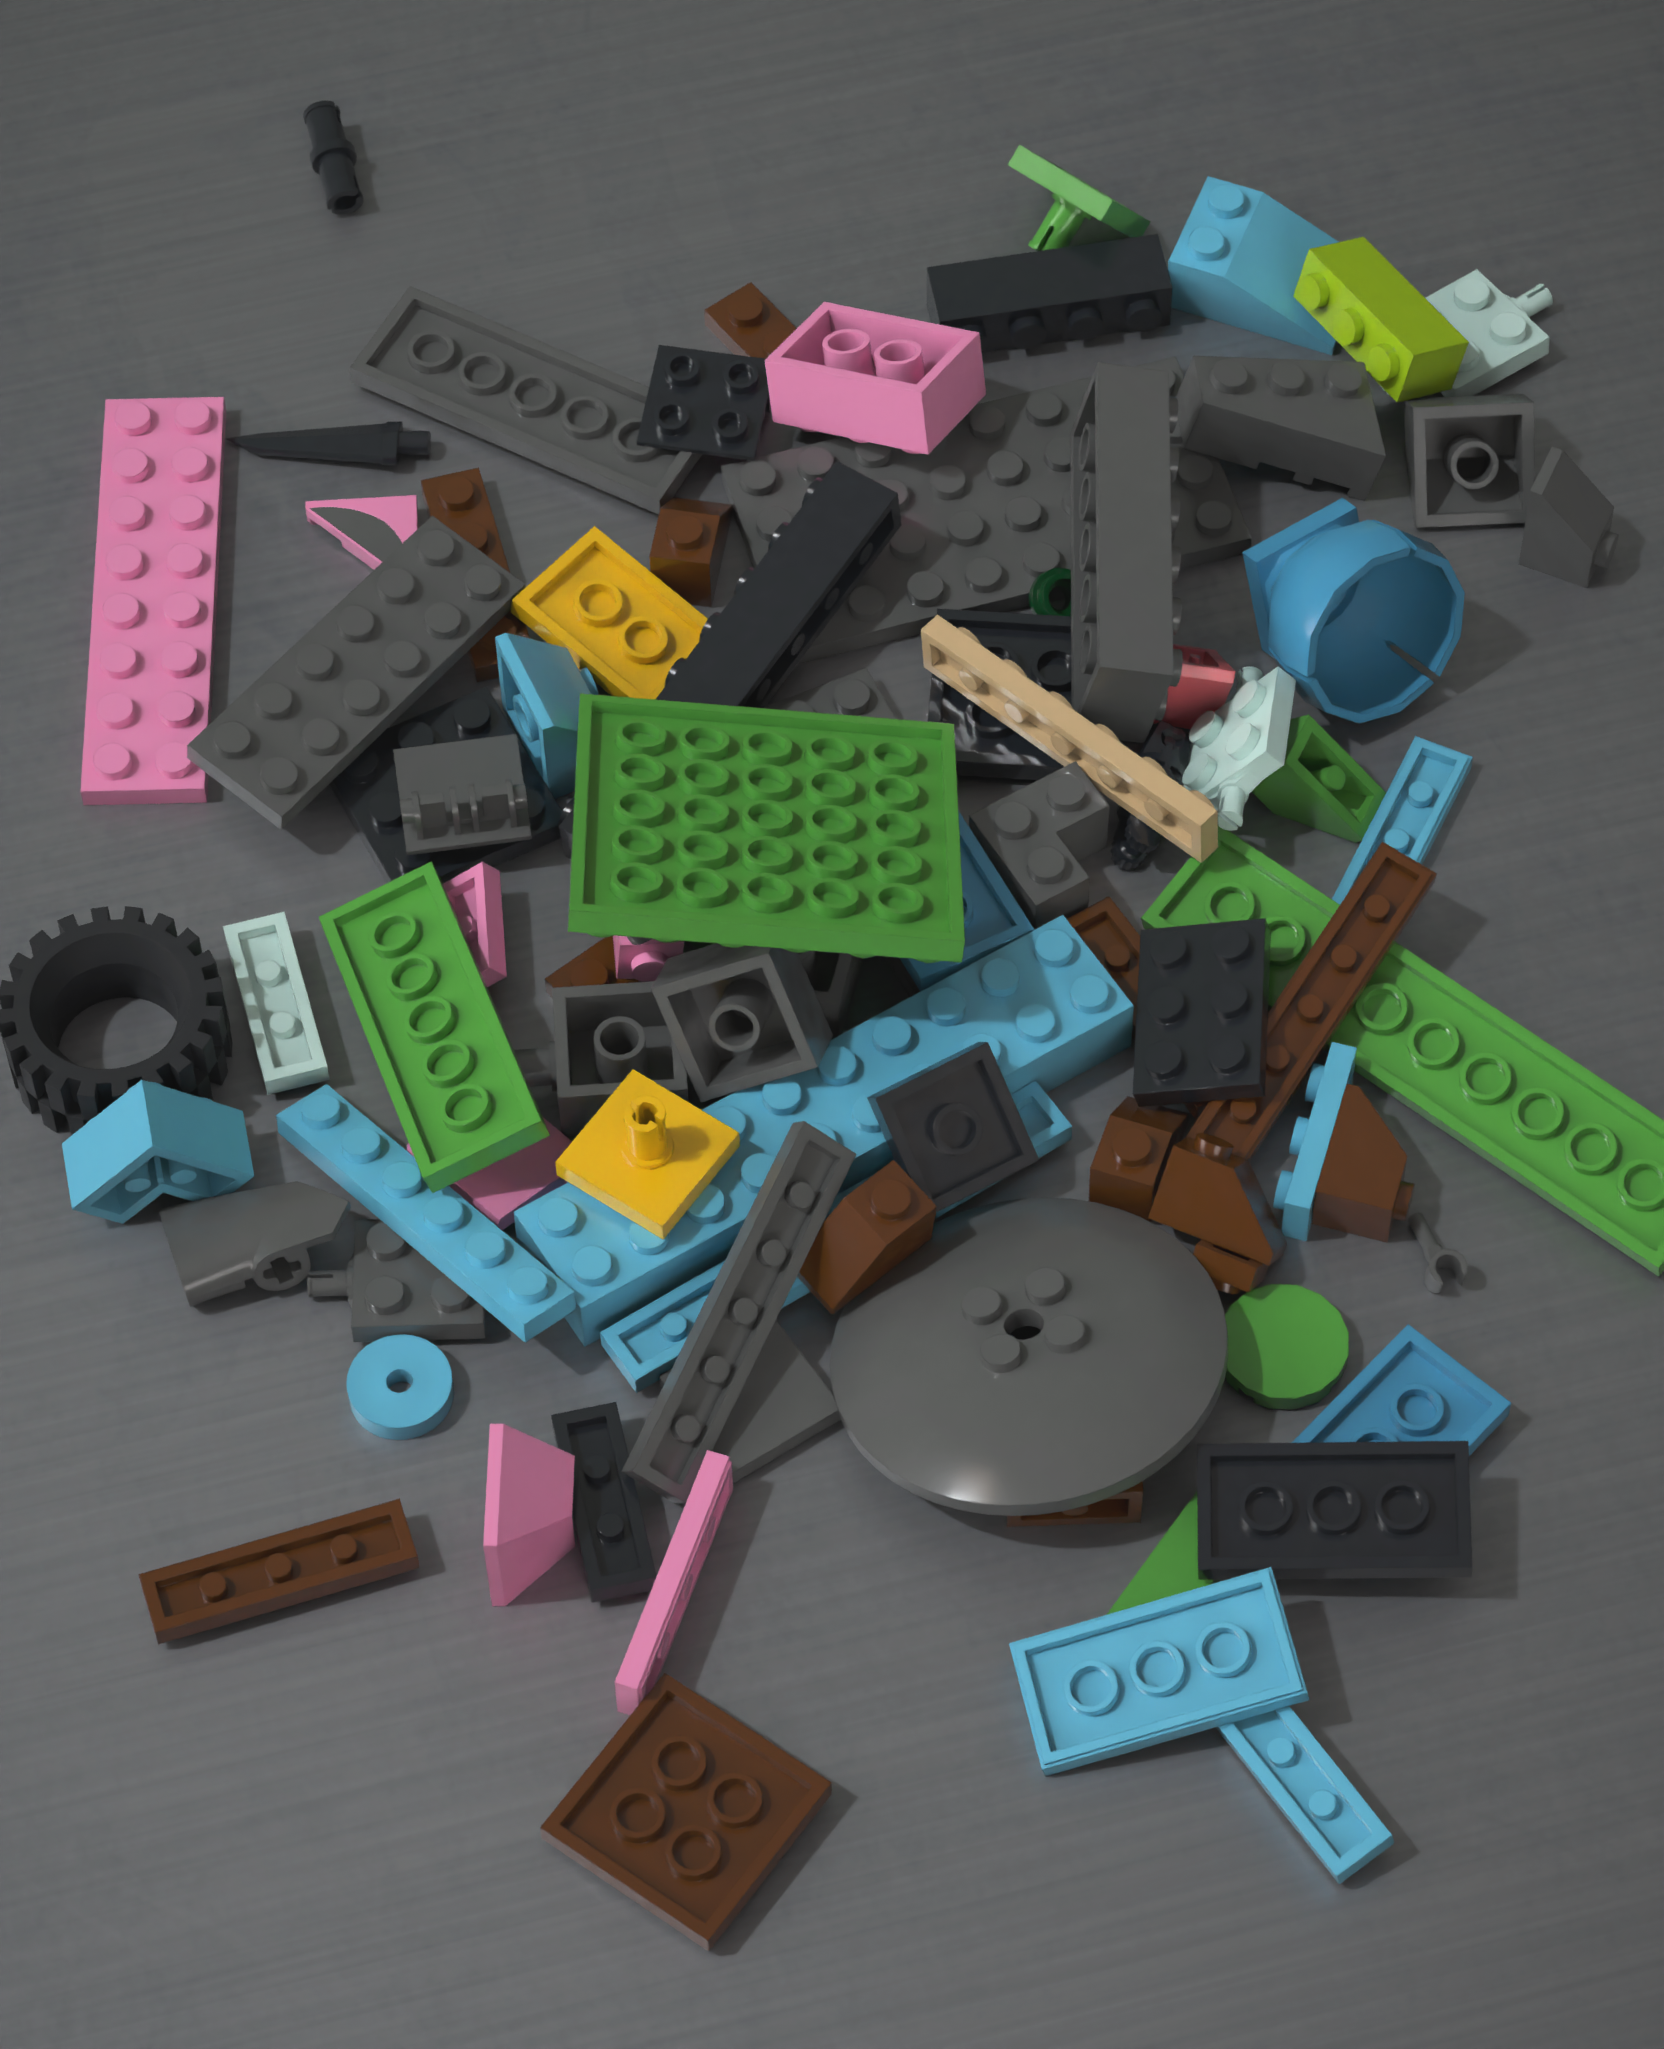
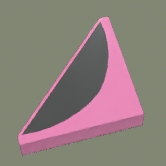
[305,495,419,570]

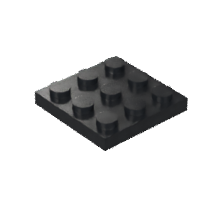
[928,609,1072,780]
[329,686,562,884]

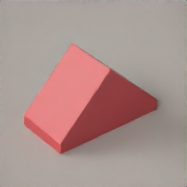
[1153,644,1236,729]

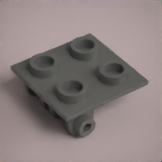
[393,734,532,855]

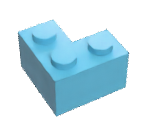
[62,1080,254,1224]

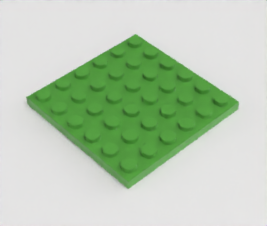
[568,693,965,963]

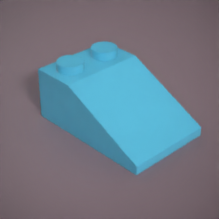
[1168,176,1338,355]

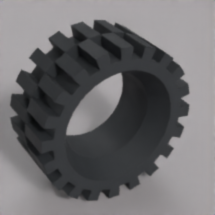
[0,906,233,1136]

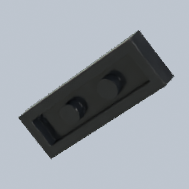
[551,1402,657,1603]

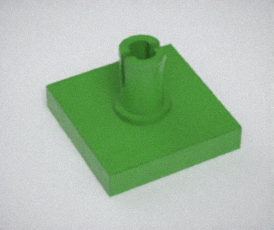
[1008,144,1151,251]

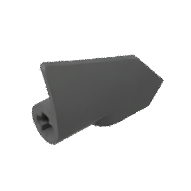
[159,1181,351,1307]

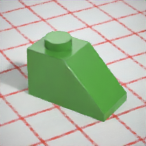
[1252,714,1386,843]

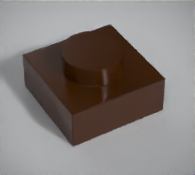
[1193,1240,1269,1294]

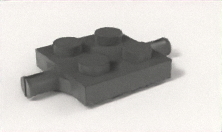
[307,1219,486,1342]

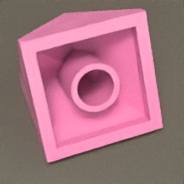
[483,1424,576,1607]

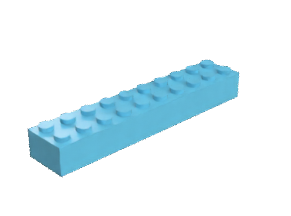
[513,915,1134,1347]

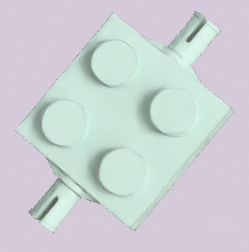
[1381,269,1553,397]
[1182,666,1296,831]

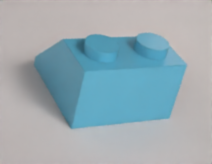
[495,633,599,799]

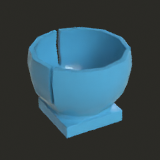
[1242,498,1465,724]

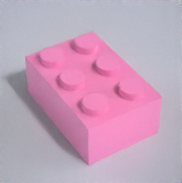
[765,302,986,455]

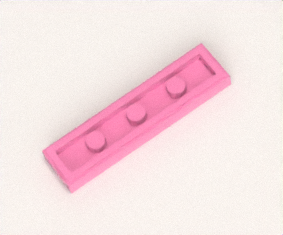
[615,1450,733,1715]

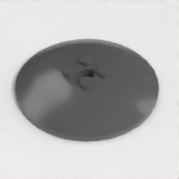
[830,1197,1228,1516]

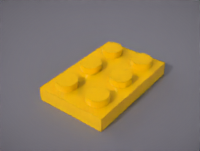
[511,526,708,699]

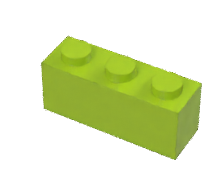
[1293,236,1469,403]

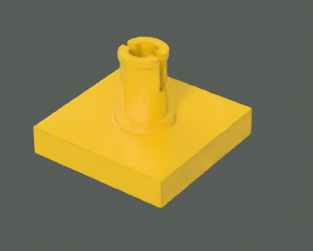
[555,1069,740,1240]

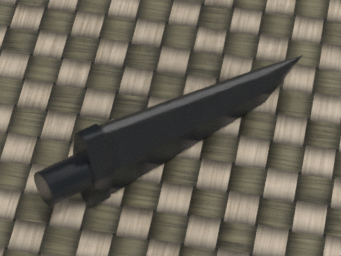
[225,421,431,465]

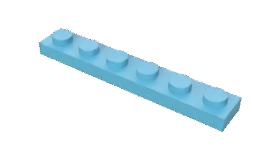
[276,1084,576,1343]

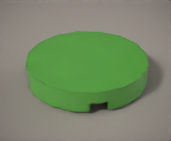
[1225,1284,1349,1410]

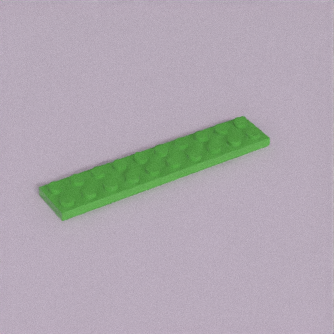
[1141,826,1664,1277]

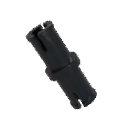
[303,101,364,215]

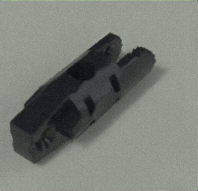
[1110,721,1191,871]

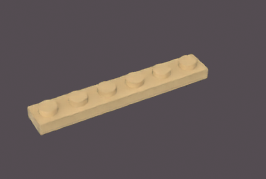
[921,615,1218,863]

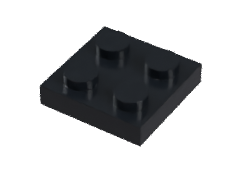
[867,1042,1039,1212]

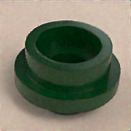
[1029,568,1071,616]

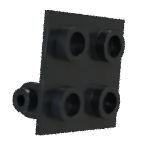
[637,345,771,461]

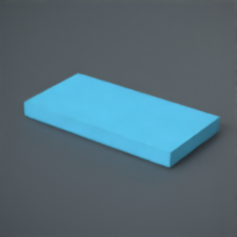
[1009,1567,1310,1776]

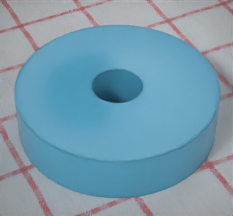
[346,1334,454,1440]

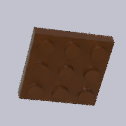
[540,1673,832,1952]

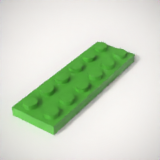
[319,861,550,1193]

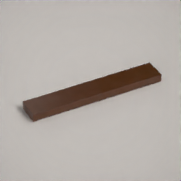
[1185,842,1437,1162]

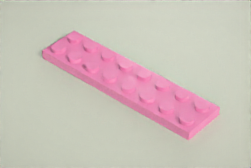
[80,397,226,805]

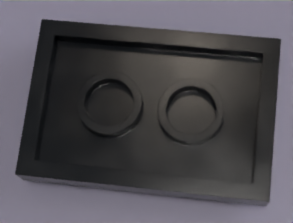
[1133,918,1271,1107]

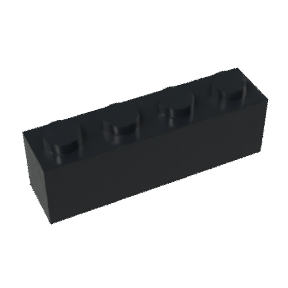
[927,234,1172,353]

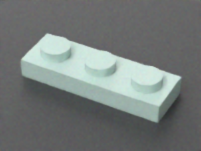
[223,912,330,1095]

